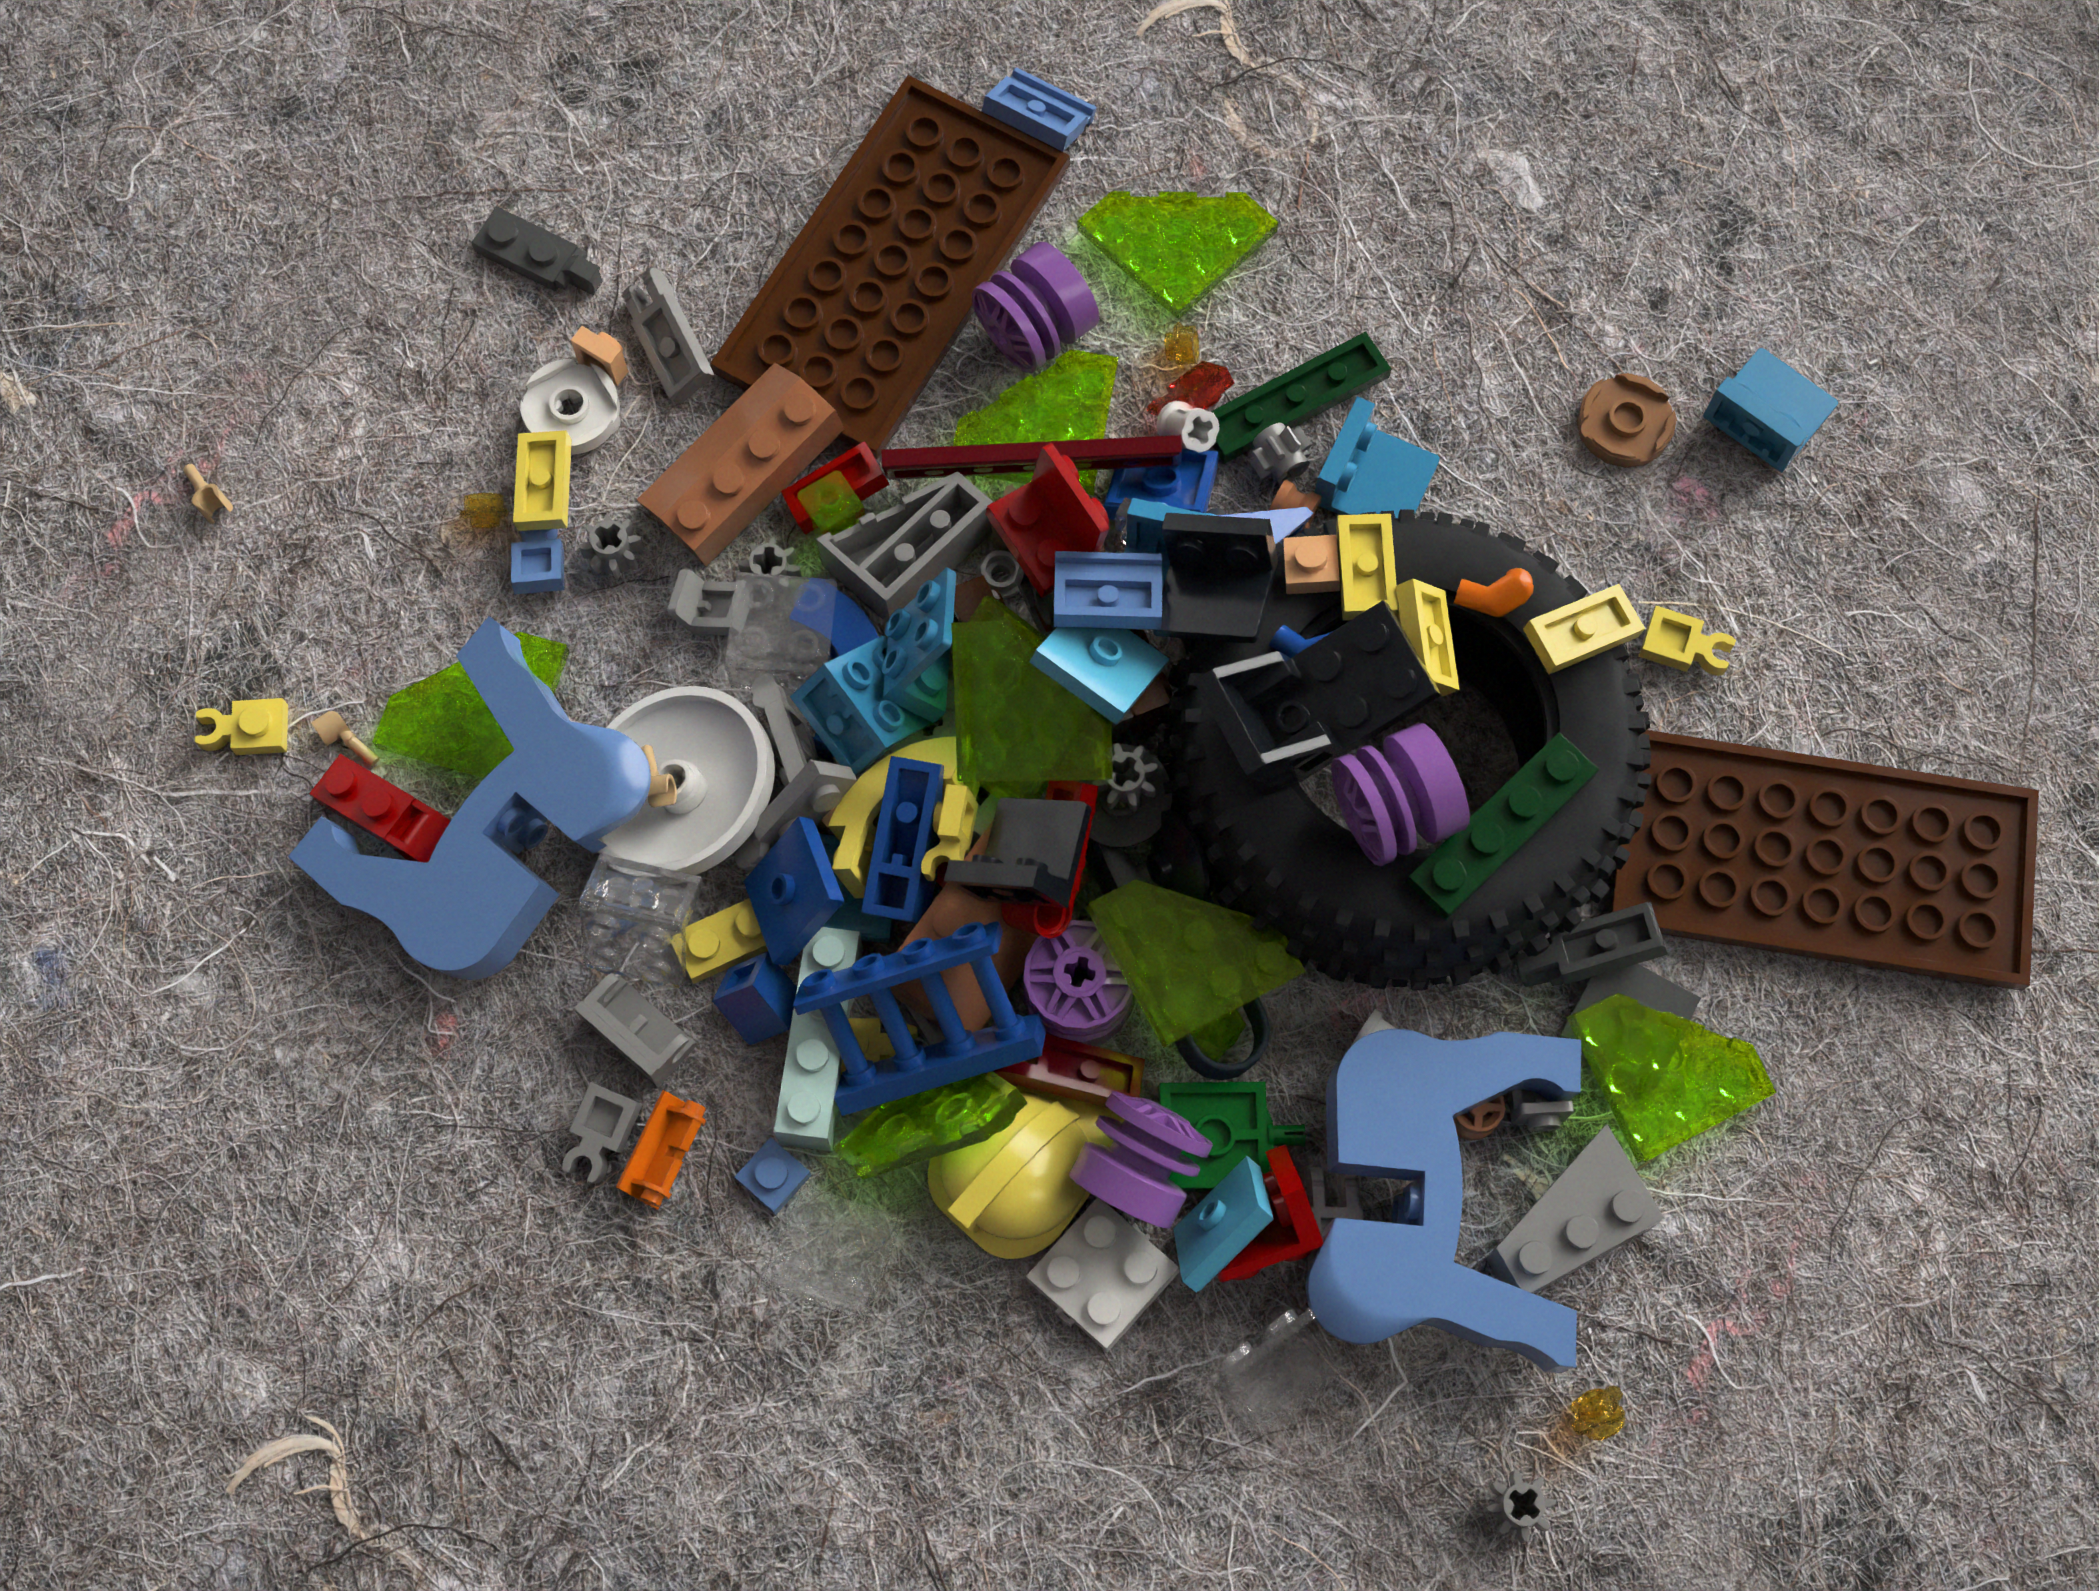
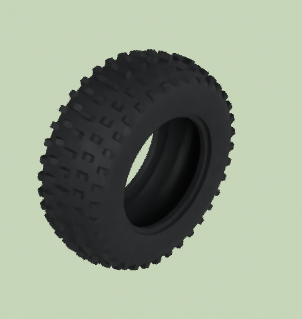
[1158,509,1651,991]

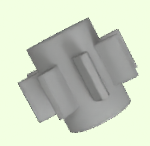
[1250,423,1312,484]
[579,514,644,580]
[738,537,802,604]
[1093,743,1158,812]
[1483,1470,1556,1543]

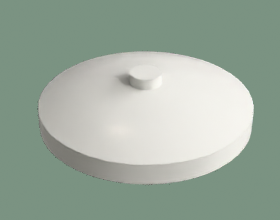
[597,686,775,881]

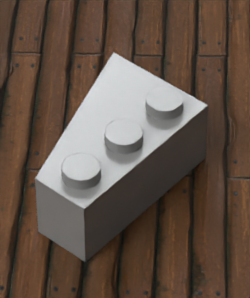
[816,471,993,622]
[1486,1124,1665,1294]

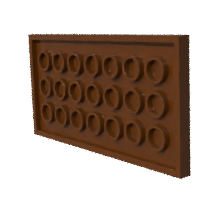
[710,75,1070,460]
[1609,730,2039,991]

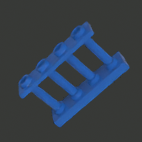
[793,921,1046,1116]

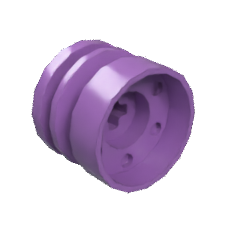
[971,242,1100,374]
[1331,723,1470,866]
[1023,920,1135,1046]
[1069,1091,1213,1228]

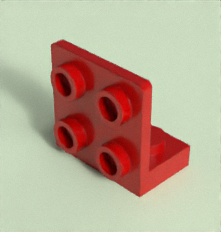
[985,443,1109,598]
[1217,1145,1324,1282]

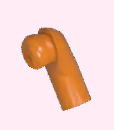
[1453,568,1534,617]

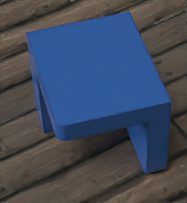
[712,952,797,1045]

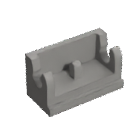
[574,973,697,1088]

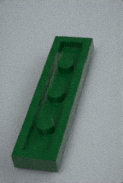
[1210,331,1392,464]
[1406,732,1599,921]

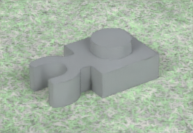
[562,1082,643,1184]

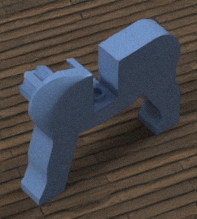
[288,616,651,980]
[1306,1029,1581,1373]

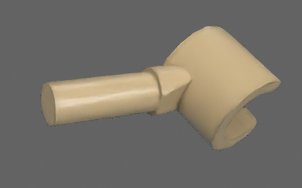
[183,464,233,524]
[312,711,380,767]
[641,745,677,808]

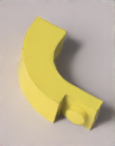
[828,736,986,899]

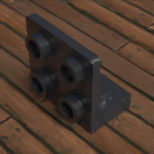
[1153,513,1278,644]
[944,797,1092,908]

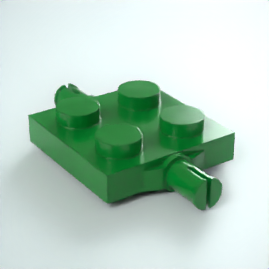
[1158,1082,1306,1192]

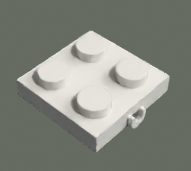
[1026,1198,1180,1353]

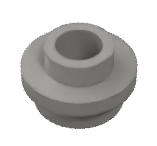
[976,551,1020,599]

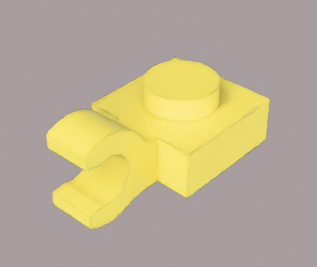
[921,784,978,881]

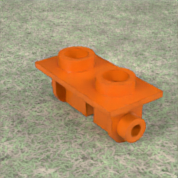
[616,1090,707,1210]

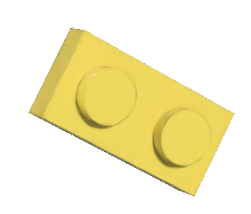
[513,430,572,531]
[1336,514,1399,620]
[1396,579,1460,697]
[1523,584,1645,674]
[671,898,768,984]

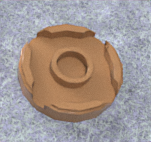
[1577,373,1677,468]

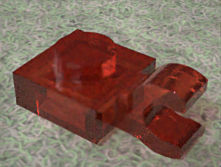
[1147,360,1235,416]

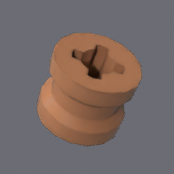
[1269,480,1322,533]
[1453,1096,1506,1141]

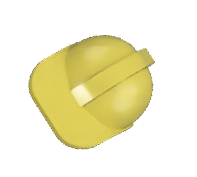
[928,1058,1125,1259]

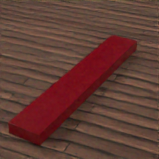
[881,435,1182,480]

